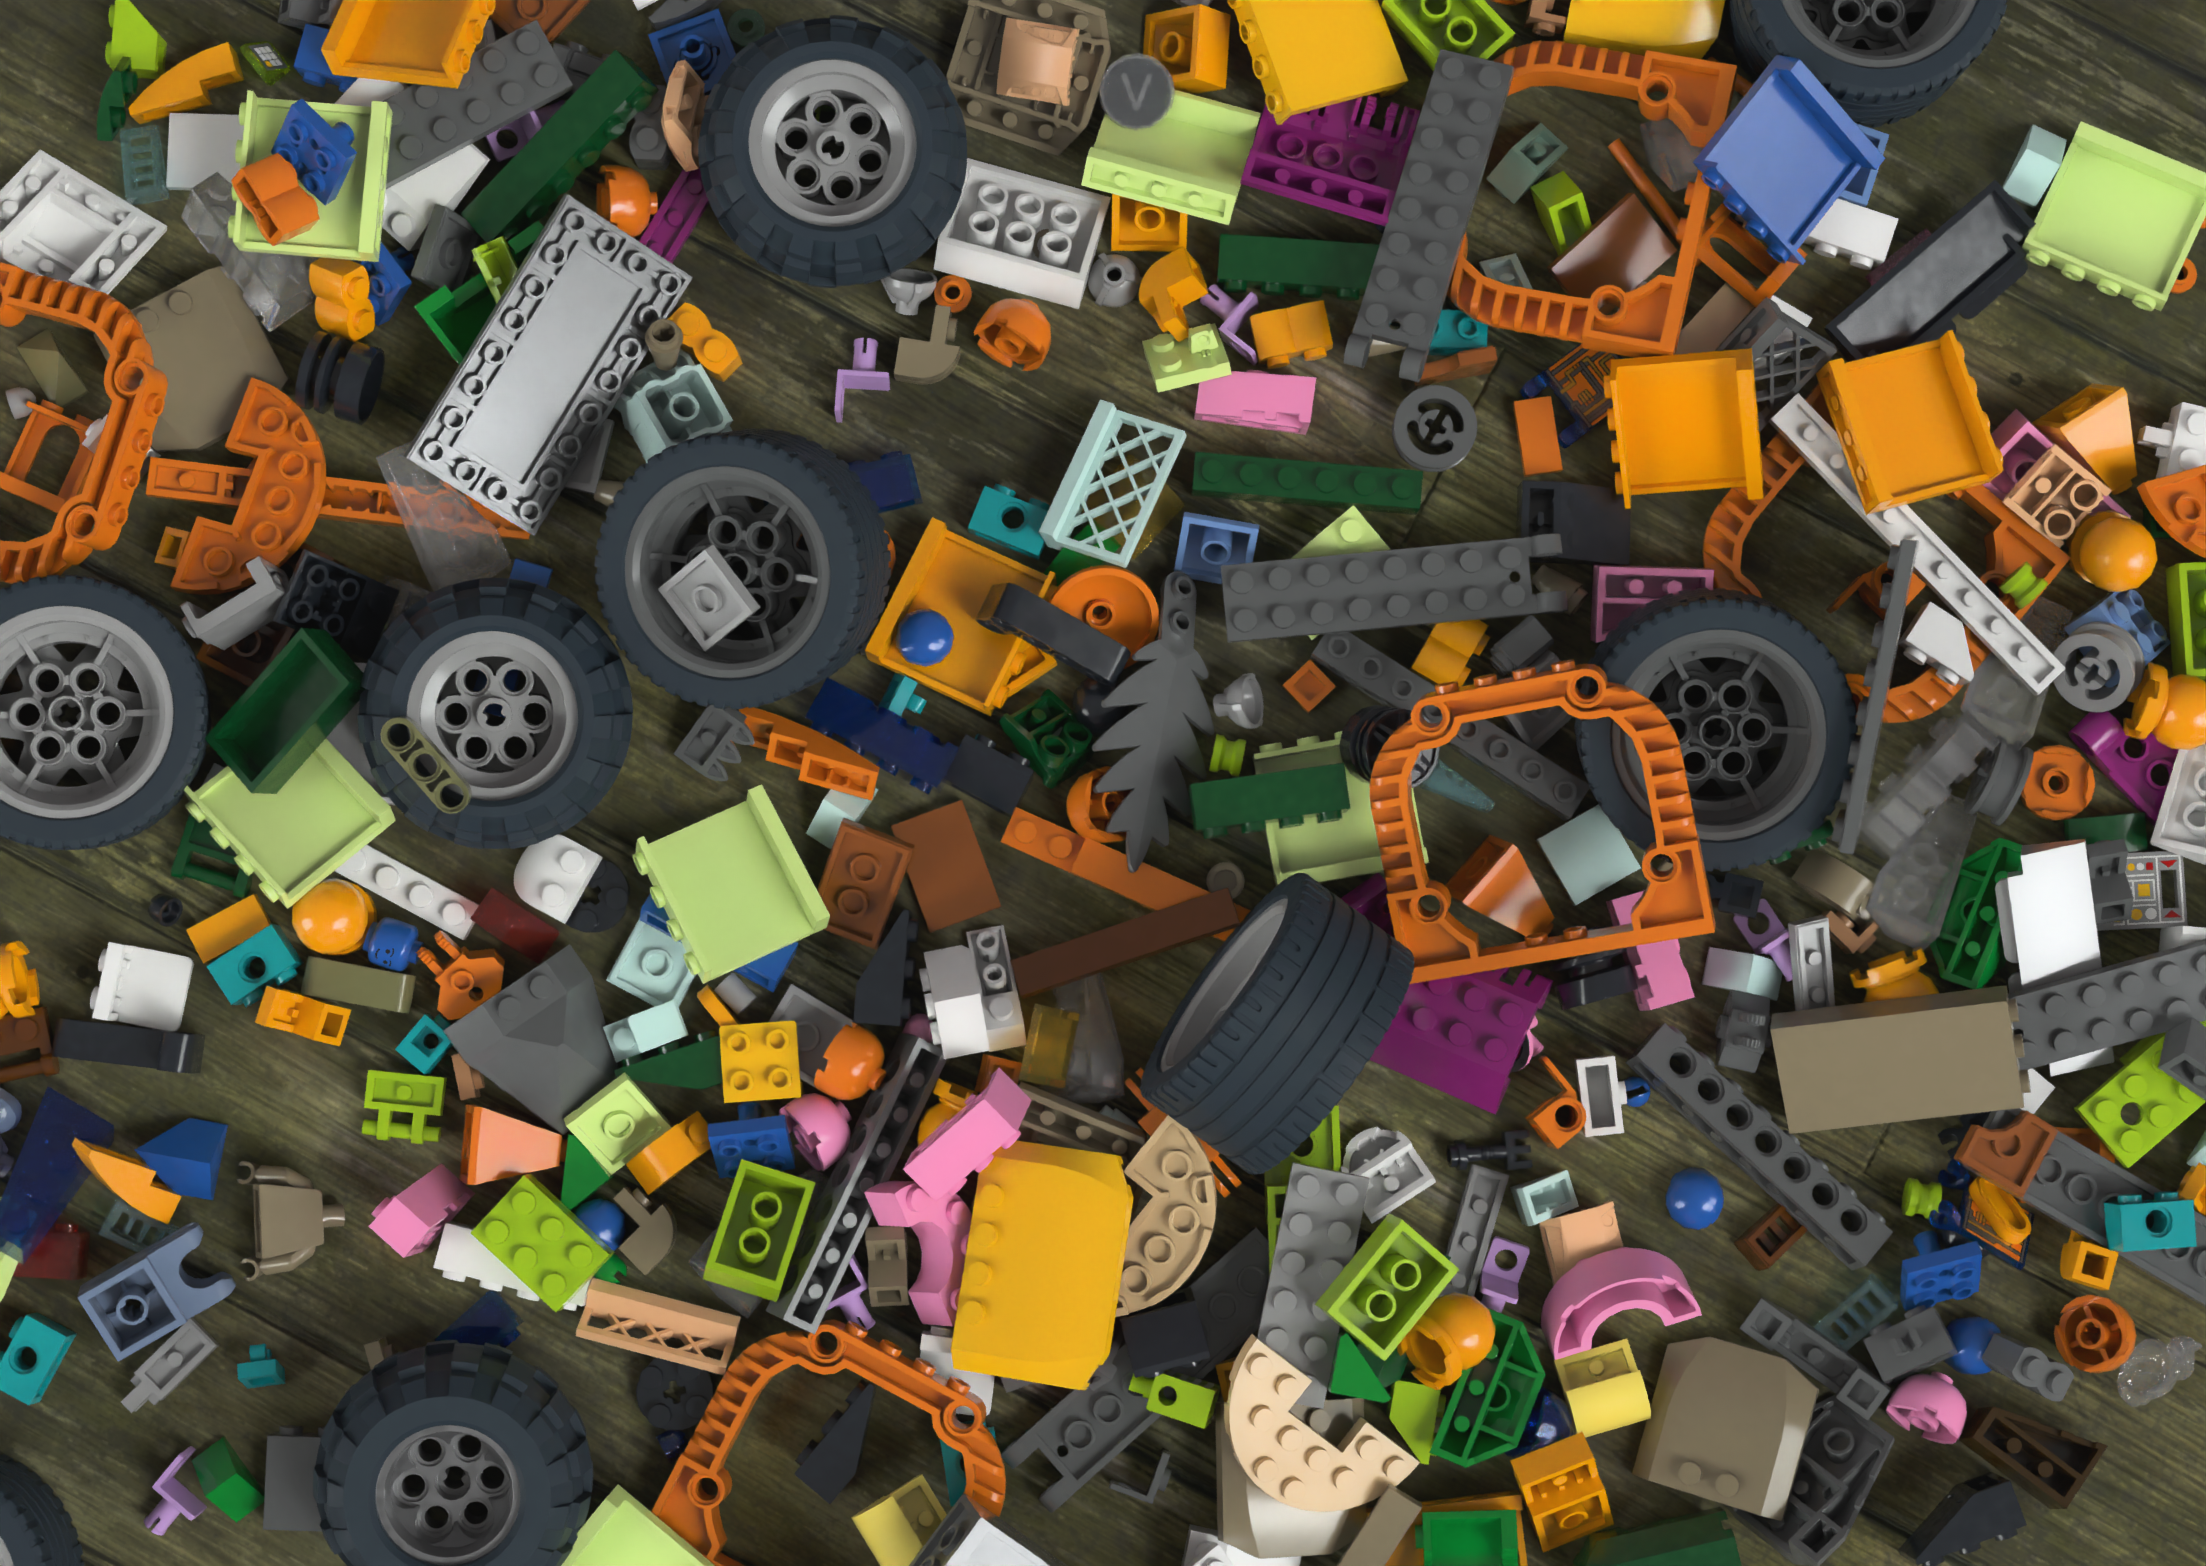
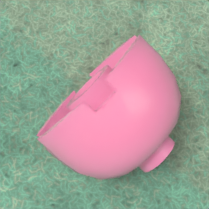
[779,1093,852,1171]
[1886,1372,1967,1444]

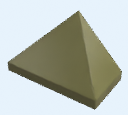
[17,328,89,408]

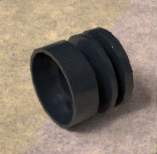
[295,331,385,425]
[1339,705,1440,788]
[1549,926,1638,1010]

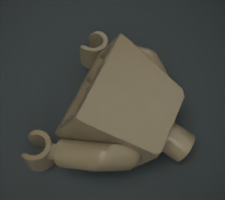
[237,1161,345,1281]

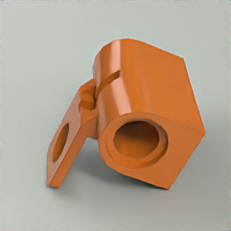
[1826,562,1926,620]
[1524,1056,1586,1149]

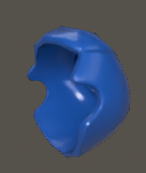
[895,609,954,667]
[1665,1167,1724,1230]
[573,1199,627,1251]
[1945,1317,2001,1375]

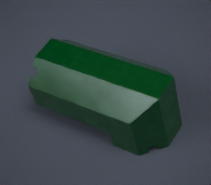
[1572,1507,1742,1566]

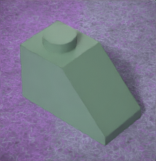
[1486,123,1568,204]

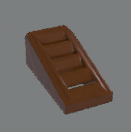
[1734,1203,1808,1271]

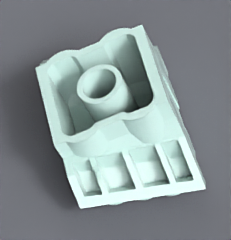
[614,349,733,463]

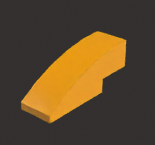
[128,42,244,124]
[72,1138,182,1224]

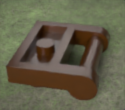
[0,1007,60,1084]

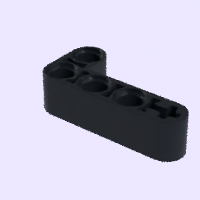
[975,583,1131,687]
[52,1018,205,1074]

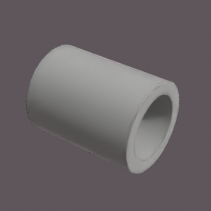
[714,972,757,1015]

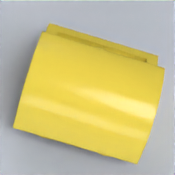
[1553,1339,1651,1438]
[851,1474,947,1566]

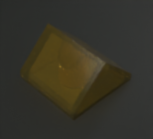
[1082,454,1185,560]
[1019,1004,1080,1089]

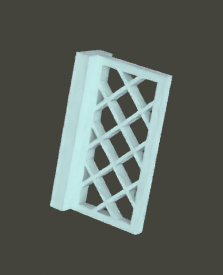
[1039,400,1187,568]

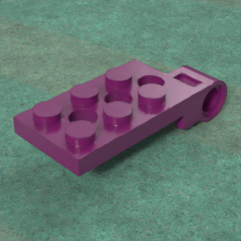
[2068,711,2179,827]

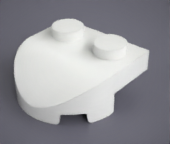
[514,834,603,924]
[1341,1127,1436,1223]

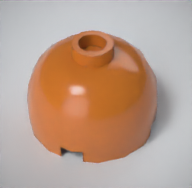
[596,165,658,238]
[974,298,1051,371]
[1066,766,1131,843]
[814,1021,886,1100]
[2054,1295,2137,1373]

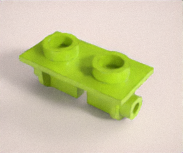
[471,236,519,304]

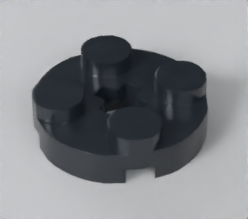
[566,859,630,933]
[636,1358,715,1431]

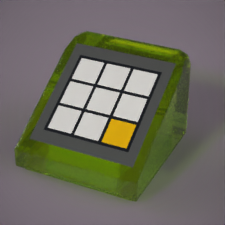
[240,41,291,86]

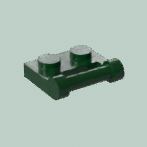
[171,814,254,899]

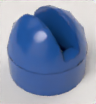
[1623,1077,1650,1107]

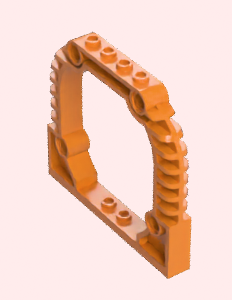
[1446,40,1737,358]
[0,262,168,584]
[1702,382,2071,723]
[1370,660,1716,984]
[651,1319,1006,1566]

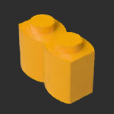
[309,258,375,342]
[1249,300,1333,369]
[668,302,743,382]
[1409,620,1490,687]

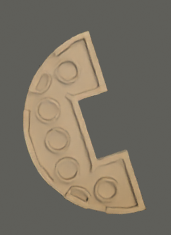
[1115,1115,1217,1317]
[1224,1334,1420,1512]

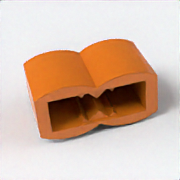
[231,153,320,246]

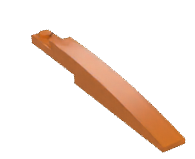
[146,457,530,540]
[1001,807,1251,942]

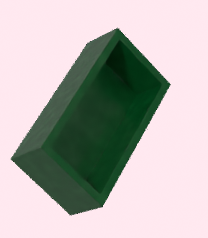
[205,628,366,794]
[1188,763,1351,839]

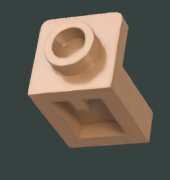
[1524,0,1567,37]
[1821,910,1879,954]
[451,1054,485,1100]

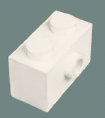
[1574,1055,1627,1137]

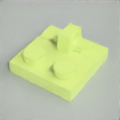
[1142,323,1232,392]
[564,1072,672,1175]

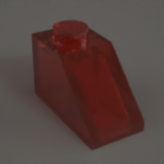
[470,887,561,963]
[13,1223,90,1280]

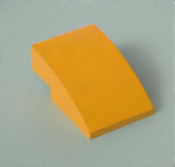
[1510,1432,1614,1553]

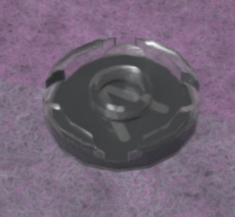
[1099,53,1175,131]

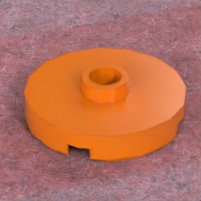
[2020,745,2095,821]

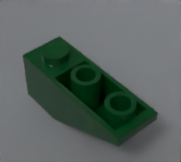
[614,1029,723,1090]

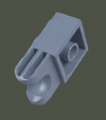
[77,1222,236,1362]

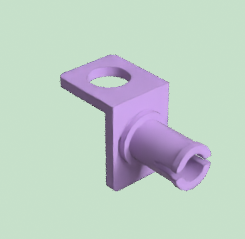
[485,99,565,162]
[1200,284,1259,365]
[835,338,890,423]
[1733,899,1792,982]
[1480,1236,1530,1313]
[826,1254,876,1330]
[143,1446,207,1536]

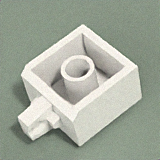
[2137,402,2206,479]
[919,945,990,1059]

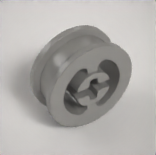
[2053,622,2145,712]

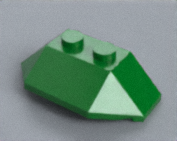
[1926,837,2023,990]
[1429,1308,1546,1468]

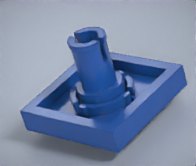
[648,9,736,95]
[271,99,357,206]
[351,242,415,326]
[708,1101,795,1179]
[1900,1230,1982,1311]

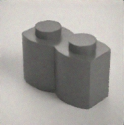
[629,85,672,171]
[1489,615,1554,677]
[1982,1333,2074,1401]

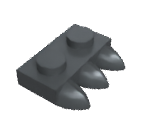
[674,705,755,781]

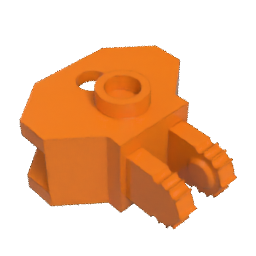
[416,930,505,1020]

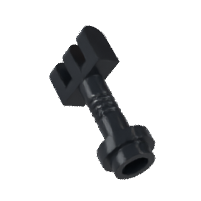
[1446,1129,1533,1171]

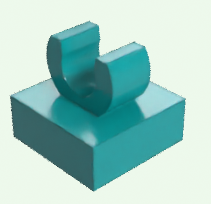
[878,673,927,716]
[237,1344,286,1389]

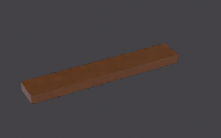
[1010,887,1241,999]

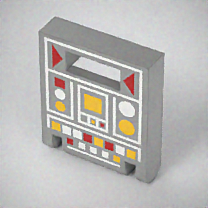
[2097,851,2188,931]

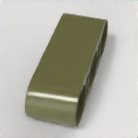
[380,716,472,814]
[301,956,417,1014]

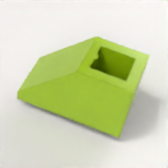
[105,0,167,79]
[1386,1378,1446,1465]

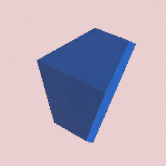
[135,1118,228,1200]

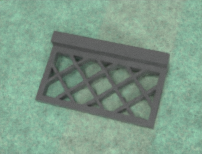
[1716,297,1837,432]

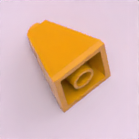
[2032,383,2137,495]

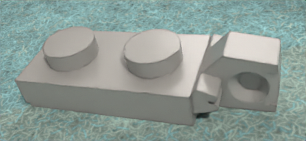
[121,1317,219,1413]

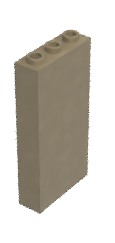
[1770,985,2031,1134]

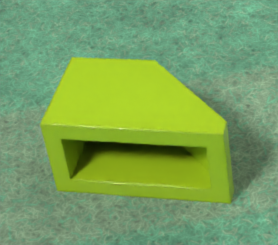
[1530,171,1592,256]

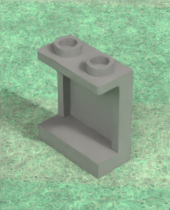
[180,556,290,650]

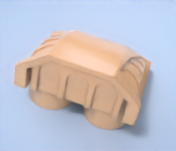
[996,18,1080,106]
[661,60,709,172]
[2002,443,2112,548]
[1538,1201,1624,1286]

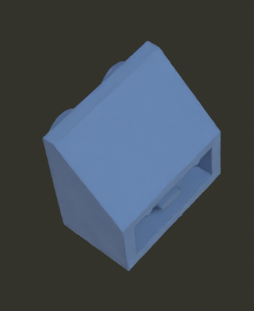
[2064,589,2171,688]

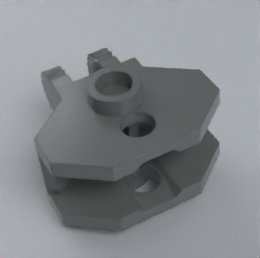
[1715,990,1772,1073]

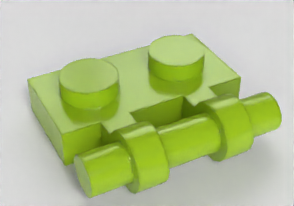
[362,1070,447,1145]

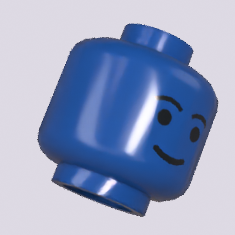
[363,917,424,972]

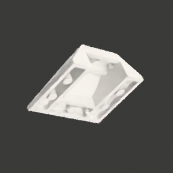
[0,150,167,294]

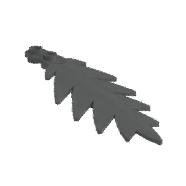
[1092,571,1215,873]

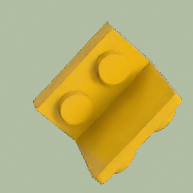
[719,1021,804,1103]

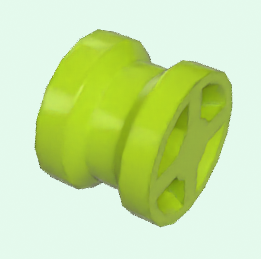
[1998,561,2048,610]
[1209,734,1246,777]
[1901,1178,1942,1220]

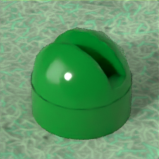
[594,1253,628,1285]

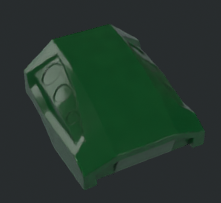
[999,689,1095,789]

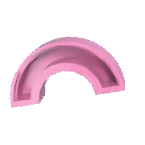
[864,1181,972,1326]
[1541,1247,1702,1360]

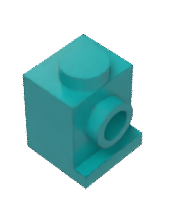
[395,1013,453,1074]

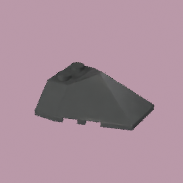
[443,944,619,1135]
[1725,1394,1895,1566]

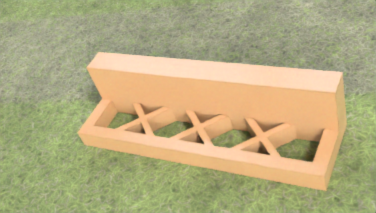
[576,1278,741,1375]

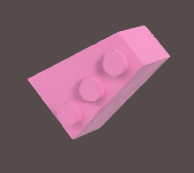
[1194,368,1316,435]
[1591,565,1714,643]
[1606,890,1695,1011]
[903,1068,1032,1202]
[369,1163,475,1258]

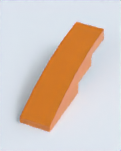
[739,707,880,801]

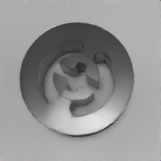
[1392,385,1477,472]
[1964,735,2034,826]

